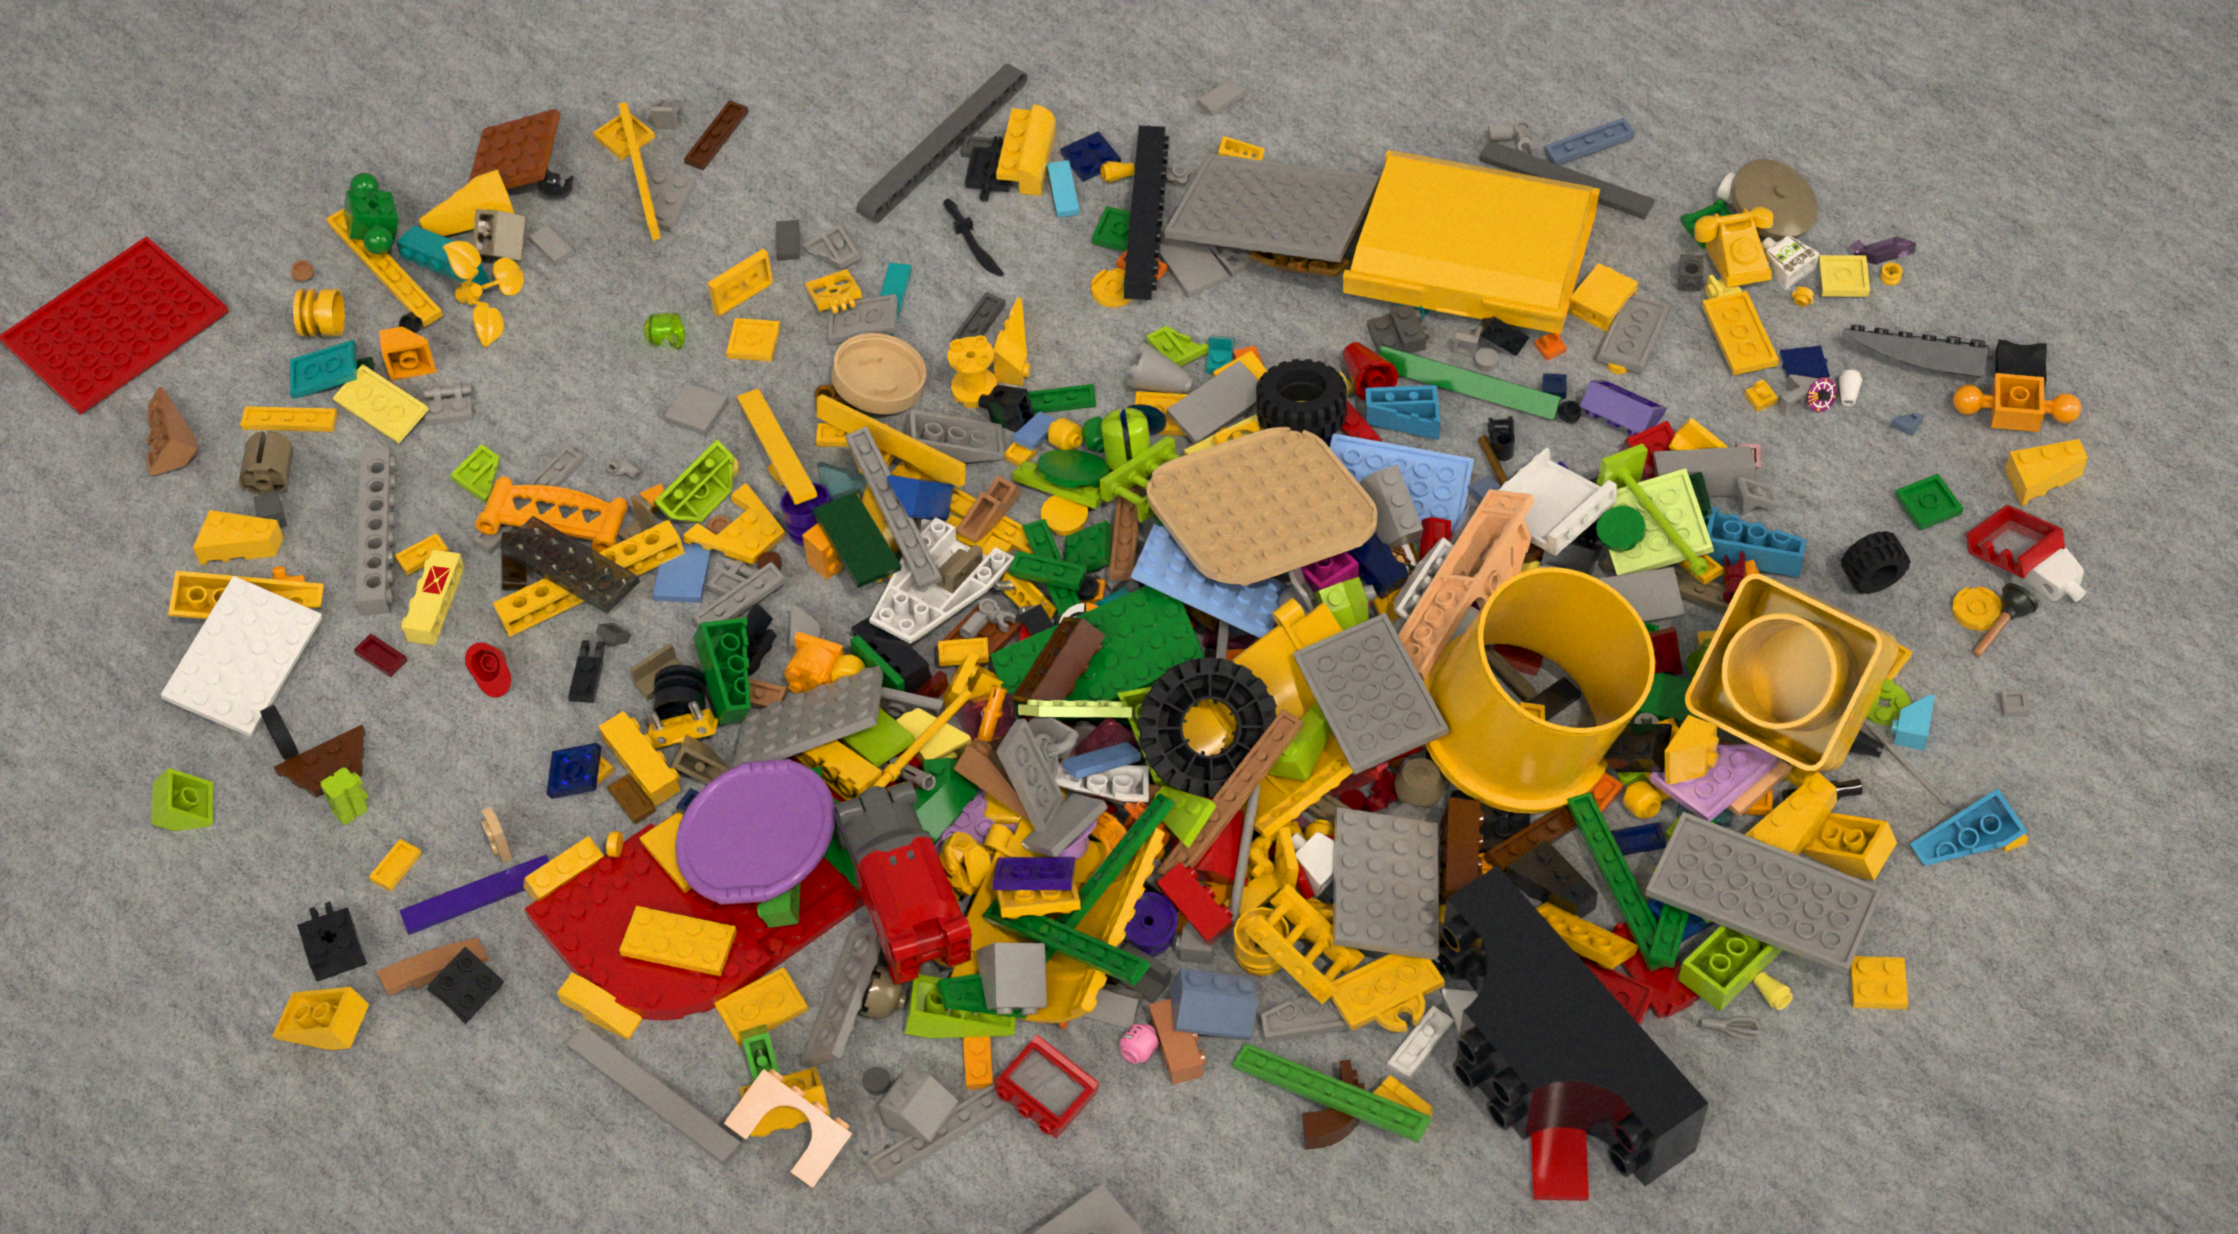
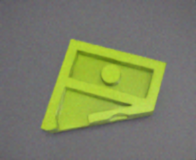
[1146,326,1209,367]
[450,444,500,504]

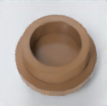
[291,260,314,281]

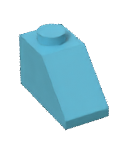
[1890,694,1935,750]

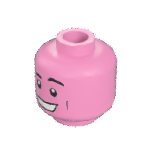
[1119,1024,1159,1064]

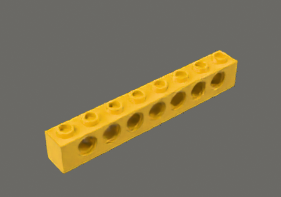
[492,519,685,637]

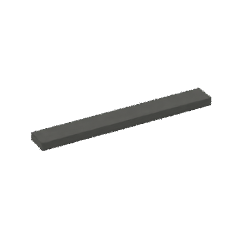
[1479,140,1654,220]

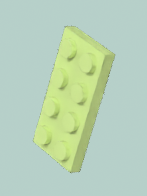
[1018,700,1132,717]

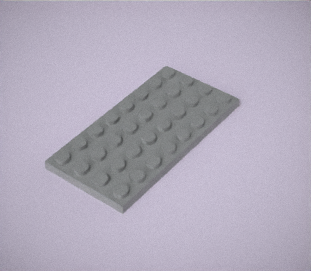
[1645,812,1883,974]

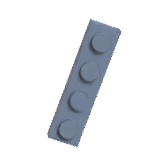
[1544,118,1635,165]

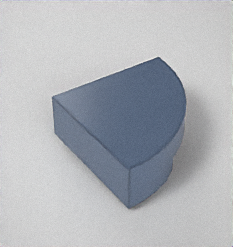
[1891,413,1924,436]

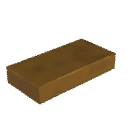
[607,774,656,825]

